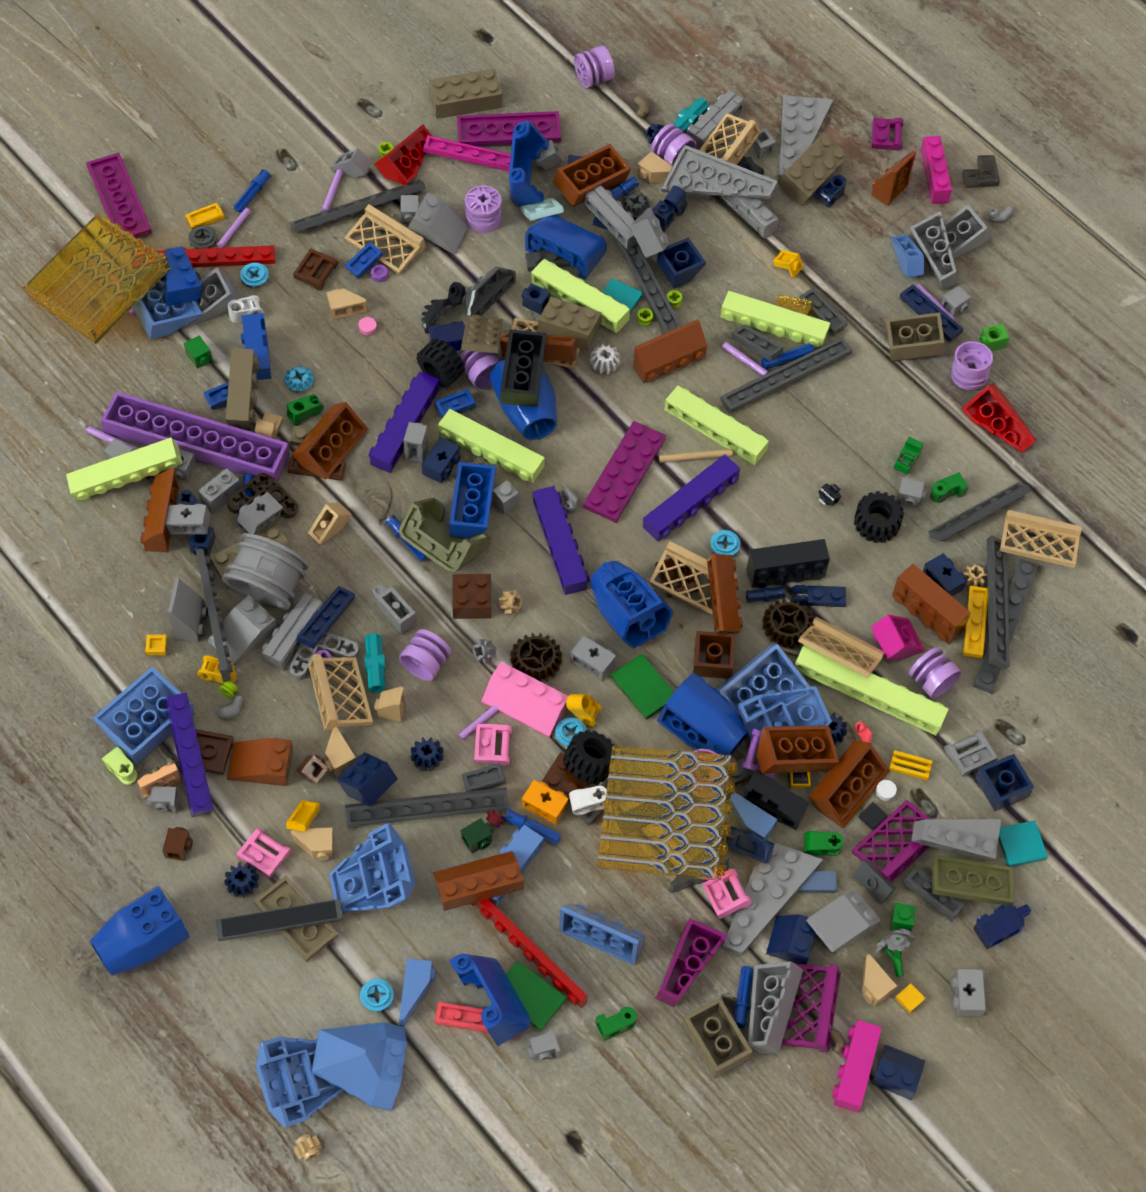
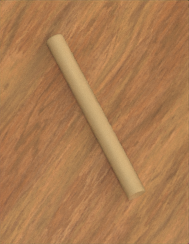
[659,449,733,463]

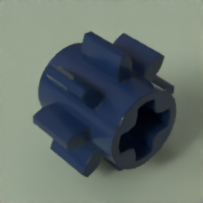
[646,123,664,144]

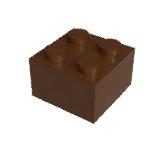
[452,574,491,619]
[693,631,735,679]

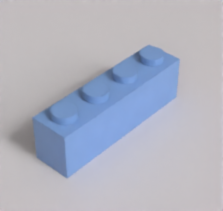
[489,825,544,907]

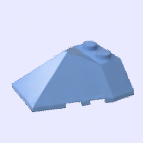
[738,686,832,751]
[329,823,416,913]
[311,1022,407,1111]
[256,1037,344,1128]

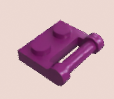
[871,118,903,150]

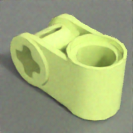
[101,746,138,785]

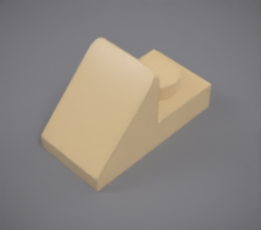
[254,412,283,439]

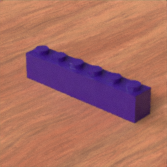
[369,372,440,473]
[643,454,740,541]
[533,486,590,595]
[165,692,213,818]

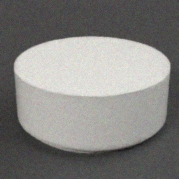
[876,780,897,801]

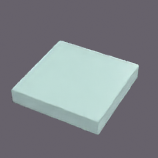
[520,198,564,221]

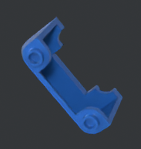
[509,121,549,207]
[525,214,607,280]
[449,954,531,1046]

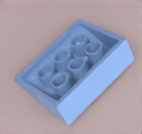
[122,264,202,340]
[717,643,810,718]
[92,667,195,766]
[559,904,646,966]

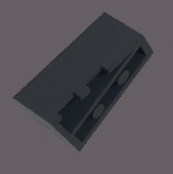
[743,769,809,830]

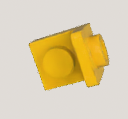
[773,250,803,277]

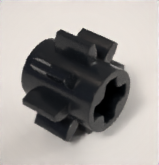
[818,483,841,506]

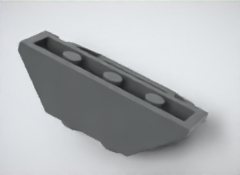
[465,267,516,316]

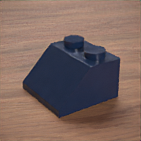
[657,237,706,288]
[766,914,816,965]
[871,1044,925,1100]

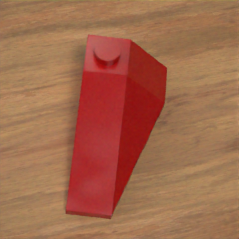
[374,124,432,185]
[961,383,1037,452]

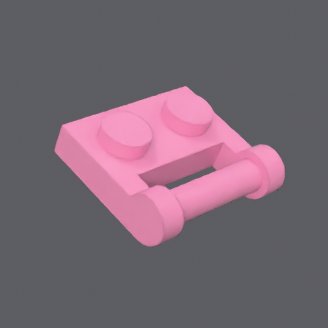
[474,724,512,766]
[236,828,292,878]
[702,869,752,919]

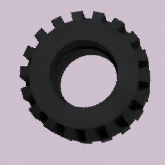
[416,338,465,388]
[854,491,904,543]
[563,730,618,784]

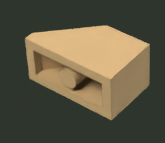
[637,151,673,183]
[326,288,367,320]
[308,502,352,545]
[374,687,405,722]
[324,727,356,777]
[291,828,334,861]
[861,954,897,1007]

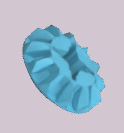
[240,263,269,288]
[284,365,314,391]
[710,530,740,557]
[555,717,587,747]
[360,979,394,1012]

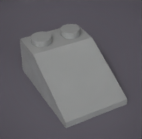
[408,192,468,254]
[944,204,993,259]
[630,207,669,258]
[189,267,241,326]
[168,578,208,642]
[207,595,277,666]
[806,889,881,953]

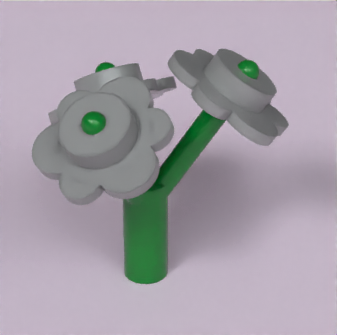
[874,929,916,977]

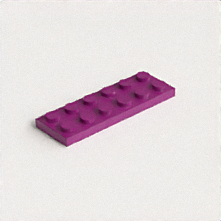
[457,111,561,146]
[86,152,152,242]
[583,421,666,523]

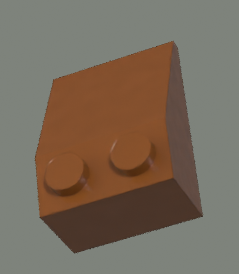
[872,150,916,206]
[227,738,293,786]

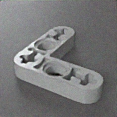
[289,632,359,680]

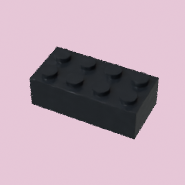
[500,329,547,407]
[747,539,830,588]

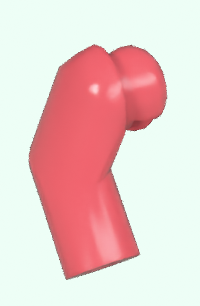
[855,722,873,743]

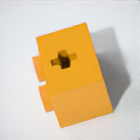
[521,780,569,825]

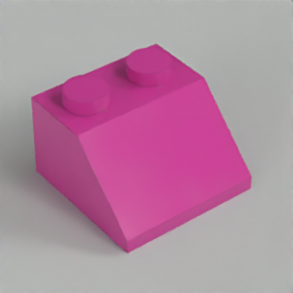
[871,614,925,661]

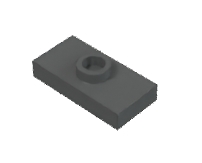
[462,763,506,792]
[853,859,896,904]

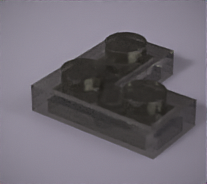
[962,155,1000,188]

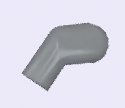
[218,695,244,719]

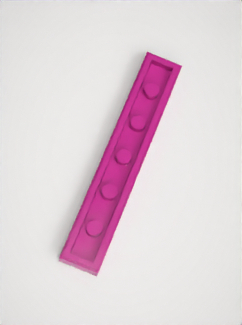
[423,135,511,171]

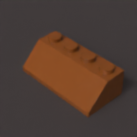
[633,319,707,384]
[500,332,578,364]
[292,402,368,479]
[141,468,179,553]
[707,554,743,634]
[757,725,839,774]
[809,740,890,828]
[433,851,524,911]

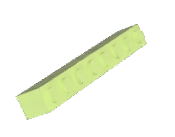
[794,645,949,736]

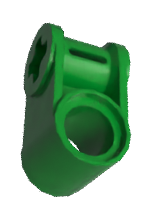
[804,831,844,856]

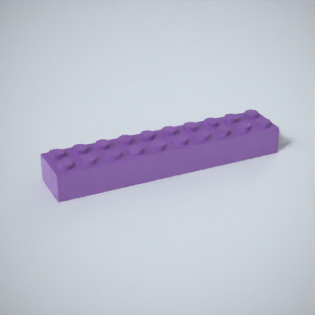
[101,391,290,482]

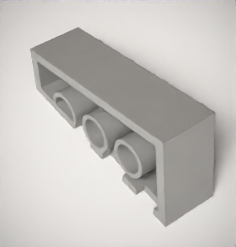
[909,211,959,290]
[911,819,1001,861]
[748,961,803,1054]

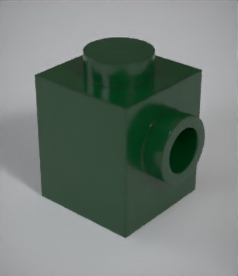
[461,818,493,854]

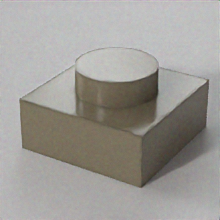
[290,426,312,446]

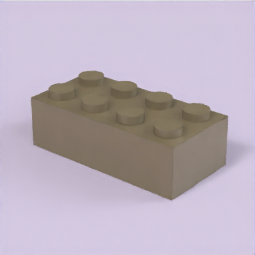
[429,69,502,119]
[778,132,849,206]
[226,348,260,431]

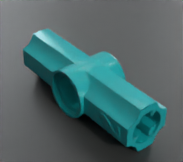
[672,97,709,134]
[365,633,386,693]

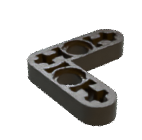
[227,473,299,518]

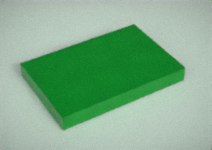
[611,654,674,719]
[506,961,567,1031]

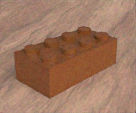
[553,144,631,207]
[892,564,971,644]

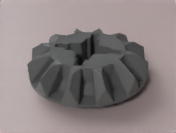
[621,191,649,216]
[189,225,217,249]

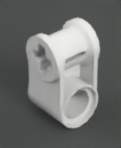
[228,295,264,323]
[569,786,609,815]

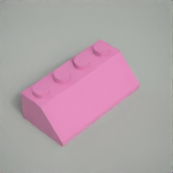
[481,662,568,738]

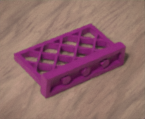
[852,800,931,883]
[781,964,841,1053]

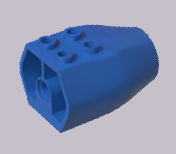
[489,360,557,440]
[590,561,673,649]
[657,673,748,762]
[90,886,190,976]

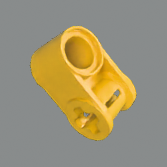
[197,655,237,684]
[566,694,602,727]

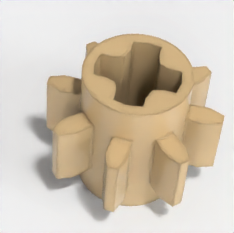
[963,564,987,586]
[499,590,522,614]
[293,1134,322,1162]

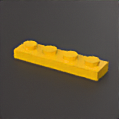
[963,586,988,659]

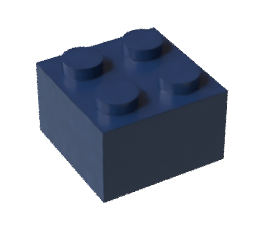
[336,752,398,807]
[975,754,1034,811]

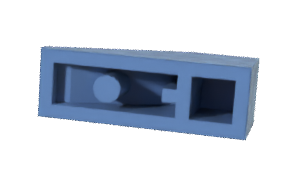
[891,234,924,278]
[723,787,777,840]
[399,959,436,1026]

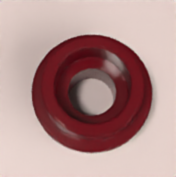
[486,810,505,828]

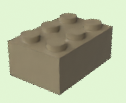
[537,297,602,351]
[886,312,945,361]
[682,998,753,1079]

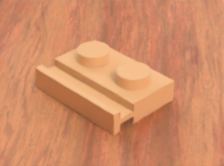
[137,763,182,799]

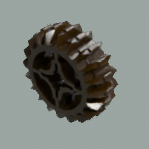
[762,598,814,649]
[510,632,562,682]

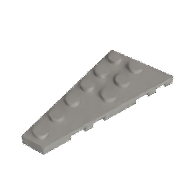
[778,95,834,179]
[661,145,778,199]
[723,839,823,956]

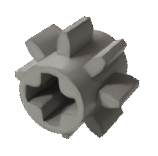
[472,639,497,663]

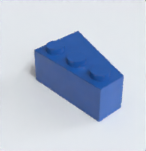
[164,246,202,306]
[241,313,272,380]

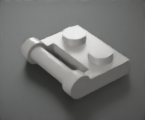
[944,731,998,777]

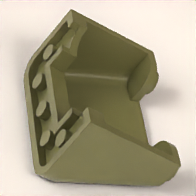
[399,498,492,572]

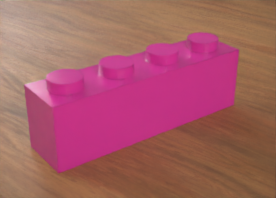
[921,136,952,204]
[832,1020,882,1113]

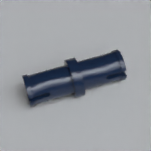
[746,586,786,603]

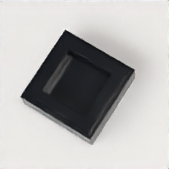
[859,802,888,830]

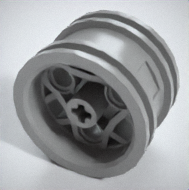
[222,533,309,610]

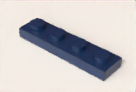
[899,285,963,342]
[297,586,355,649]

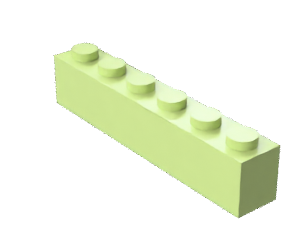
[531,259,630,334]
[720,291,830,349]
[664,385,769,466]
[438,409,545,483]
[66,437,183,500]

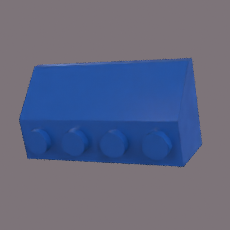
[449,462,496,538]

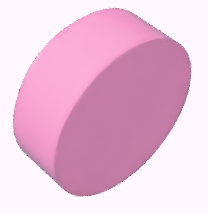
[358,317,377,335]

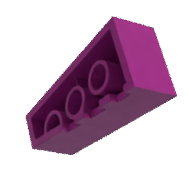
[655,918,728,1007]

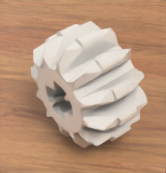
[590,344,620,374]

